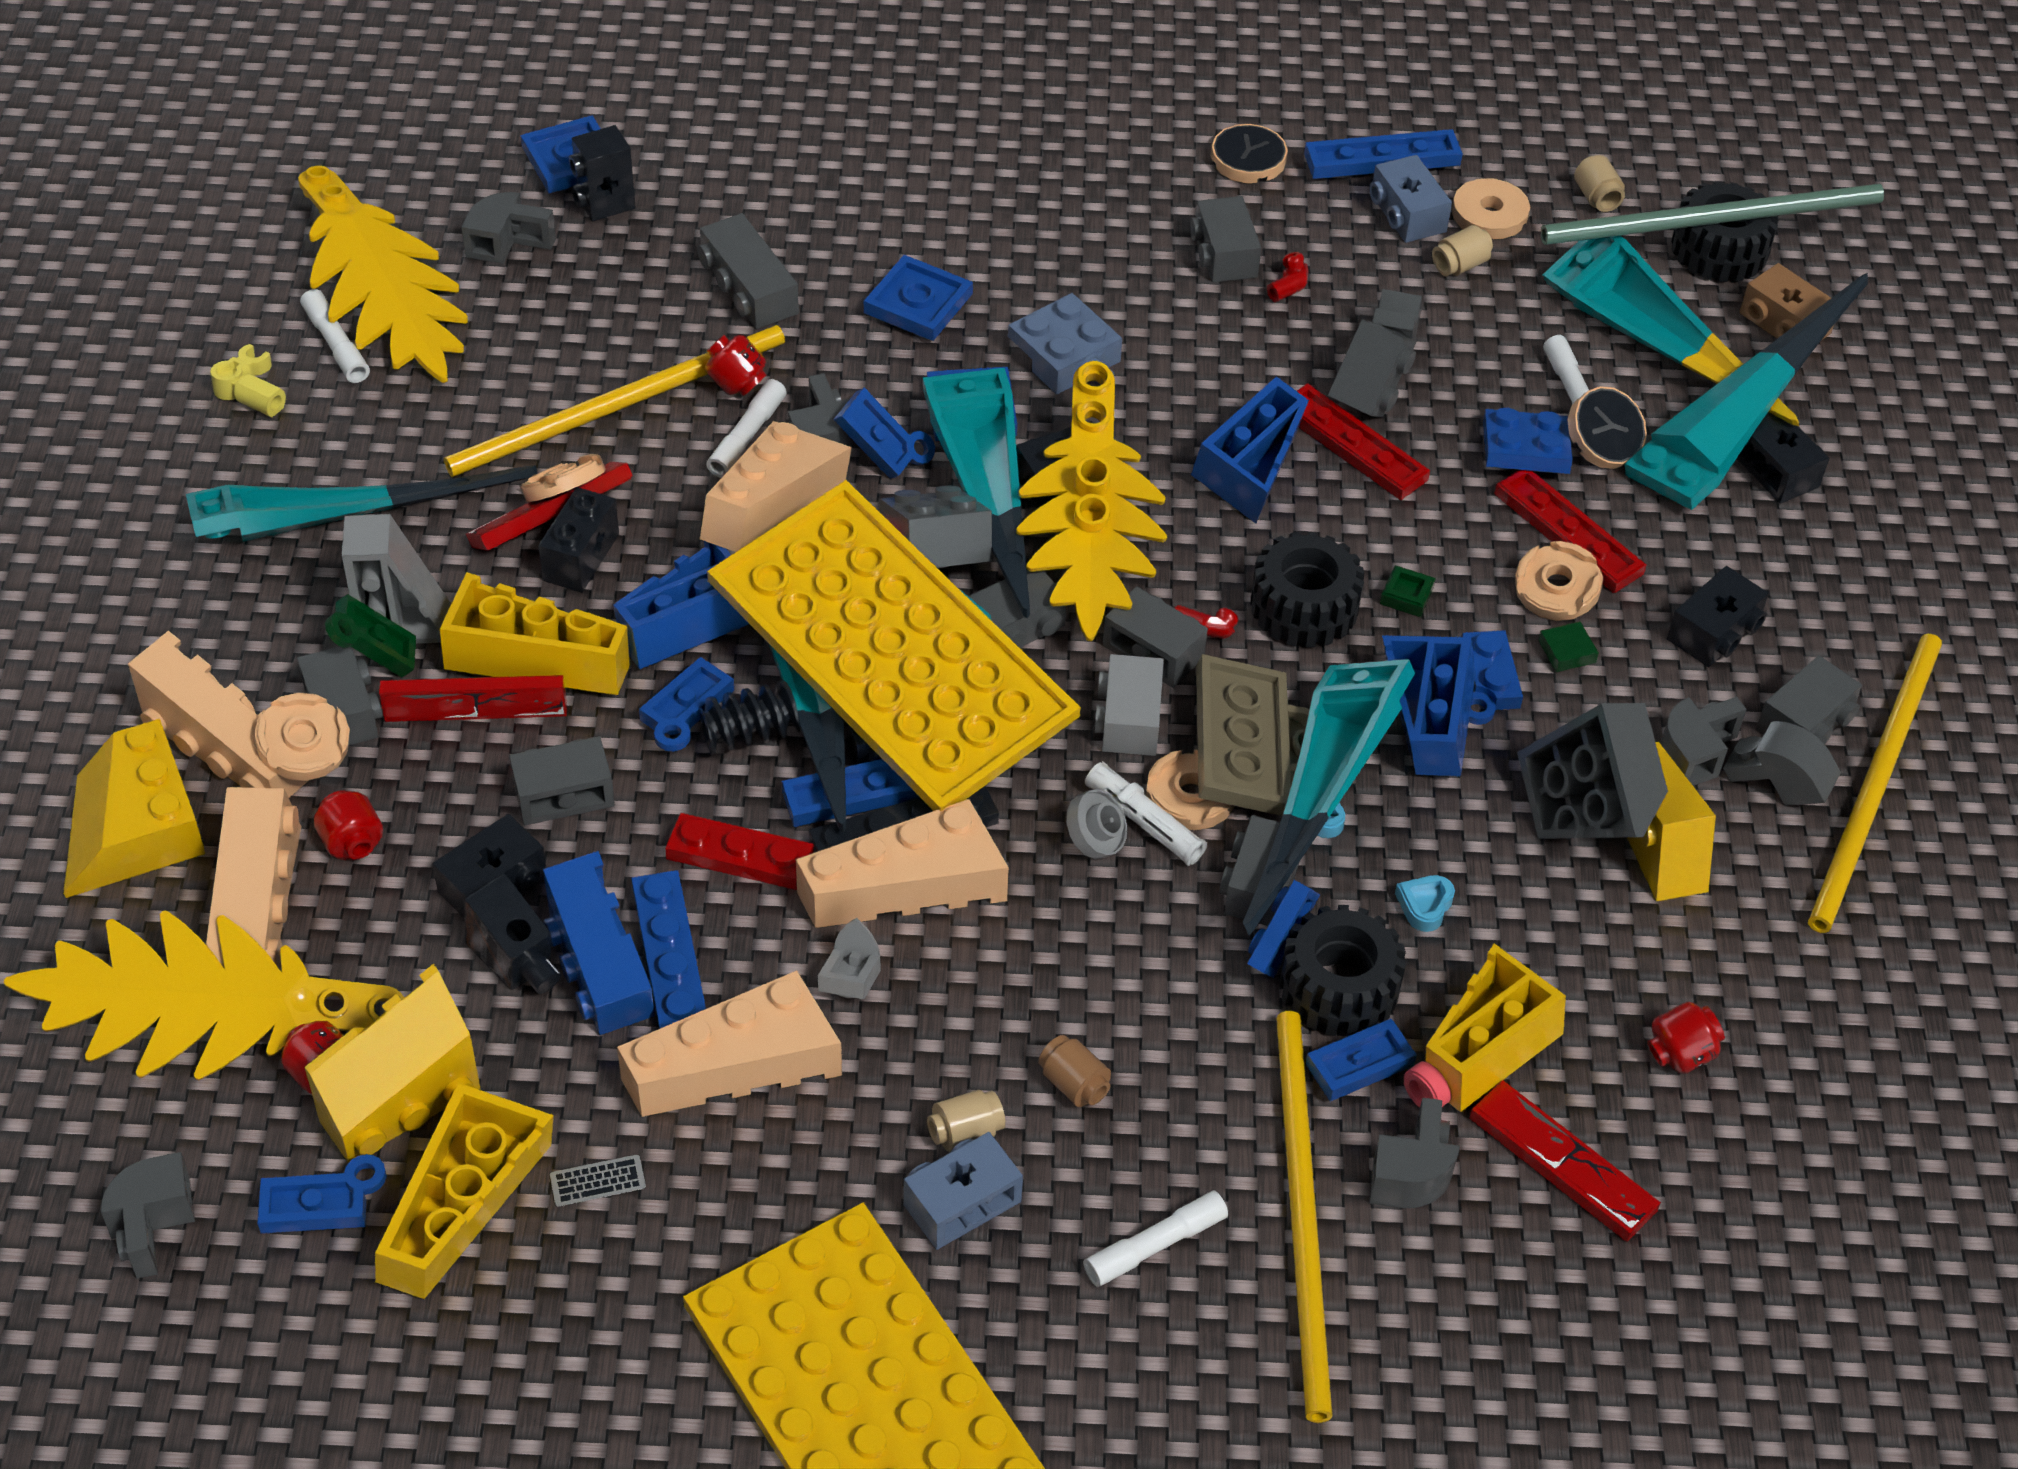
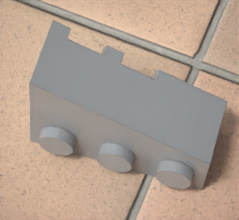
[342,514,451,644]

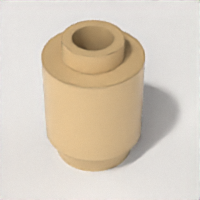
[1574,155,1625,212]
[1432,225,1493,276]
[927,1090,1005,1152]

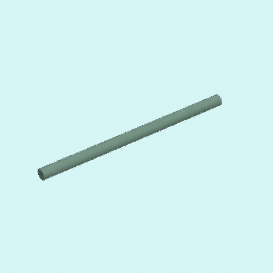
[1541,184,1884,245]

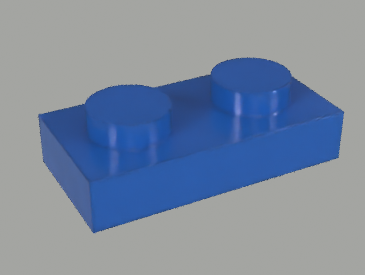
[1247,880,1320,978]
[1306,1018,1417,1102]

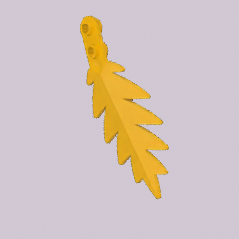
[298,166,468,383]
[1016,361,1167,641]
[4,910,405,1081]

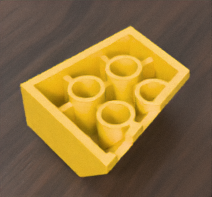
[64,718,206,898]

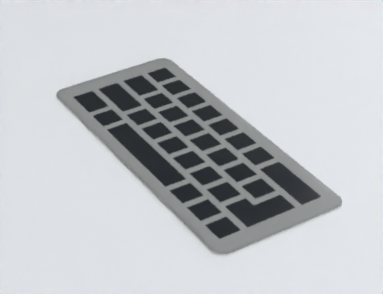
[550,1155,646,1206]

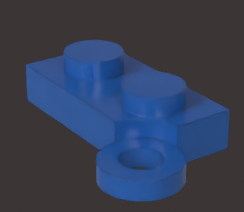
[833,387,935,479]
[1462,630,1523,725]
[639,657,734,752]
[257,1154,387,1233]

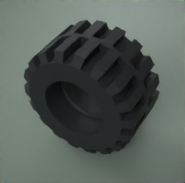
[1671,181,1779,282]
[1250,532,1364,648]
[1279,905,1406,1037]

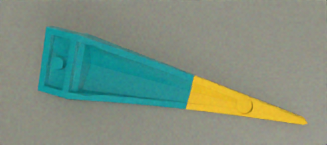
[1542,236,1799,426]

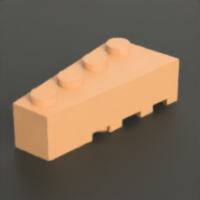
[700,421,852,552]
[128,631,309,798]
[206,787,302,968]
[796,799,1009,928]
[617,970,842,1117]

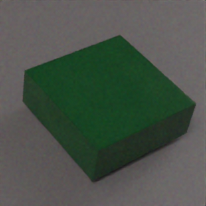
[1380,565,1436,618]
[1538,621,1599,672]

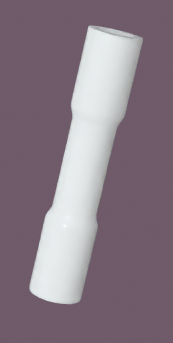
[300,289,370,383]
[1543,335,1589,404]
[706,379,787,478]
[1083,1190,1228,1287]

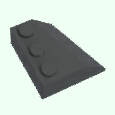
[1517,703,1668,839]

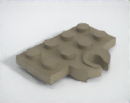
[1196,654,1310,816]

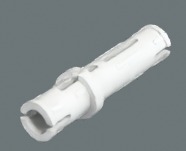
[1085,761,1207,866]

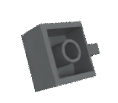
[880,485,992,568]

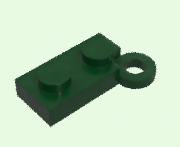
[325,594,416,678]

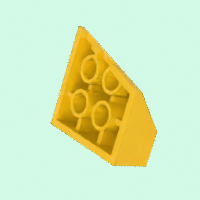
[305,964,481,1163]

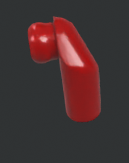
[1266,252,1309,302]
[1174,605,1239,639]

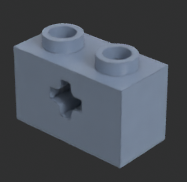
[1370,155,1452,243]
[903,1132,1023,1250]

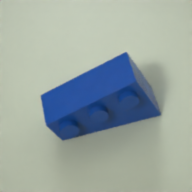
[1191,376,1309,523]
[613,541,749,669]
[1382,636,1476,776]
[543,851,655,1035]

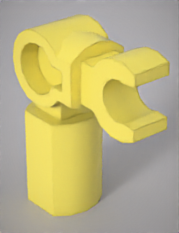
[210,344,286,418]

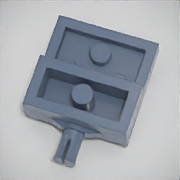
[1008,293,1122,395]

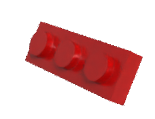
[665,813,814,890]

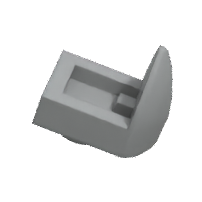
[818,918,881,999]

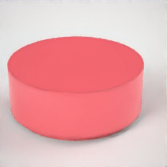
[1404,1061,1451,1107]

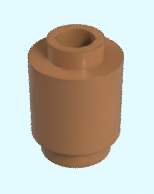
[1039,1035,1111,1107]

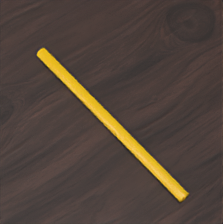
[444,325,785,477]
[1808,634,1942,933]
[1276,1011,1332,1423]

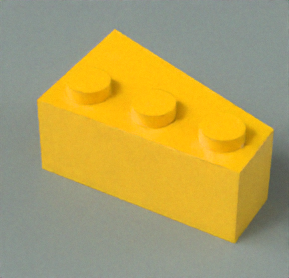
[1627,742,1716,902]
[1426,943,1566,1112]

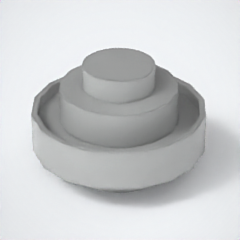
[1066,789,1127,859]

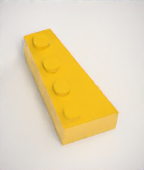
[440,572,630,695]
[375,1083,554,1299]

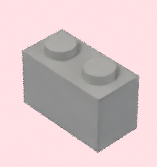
[1095,654,1164,756]

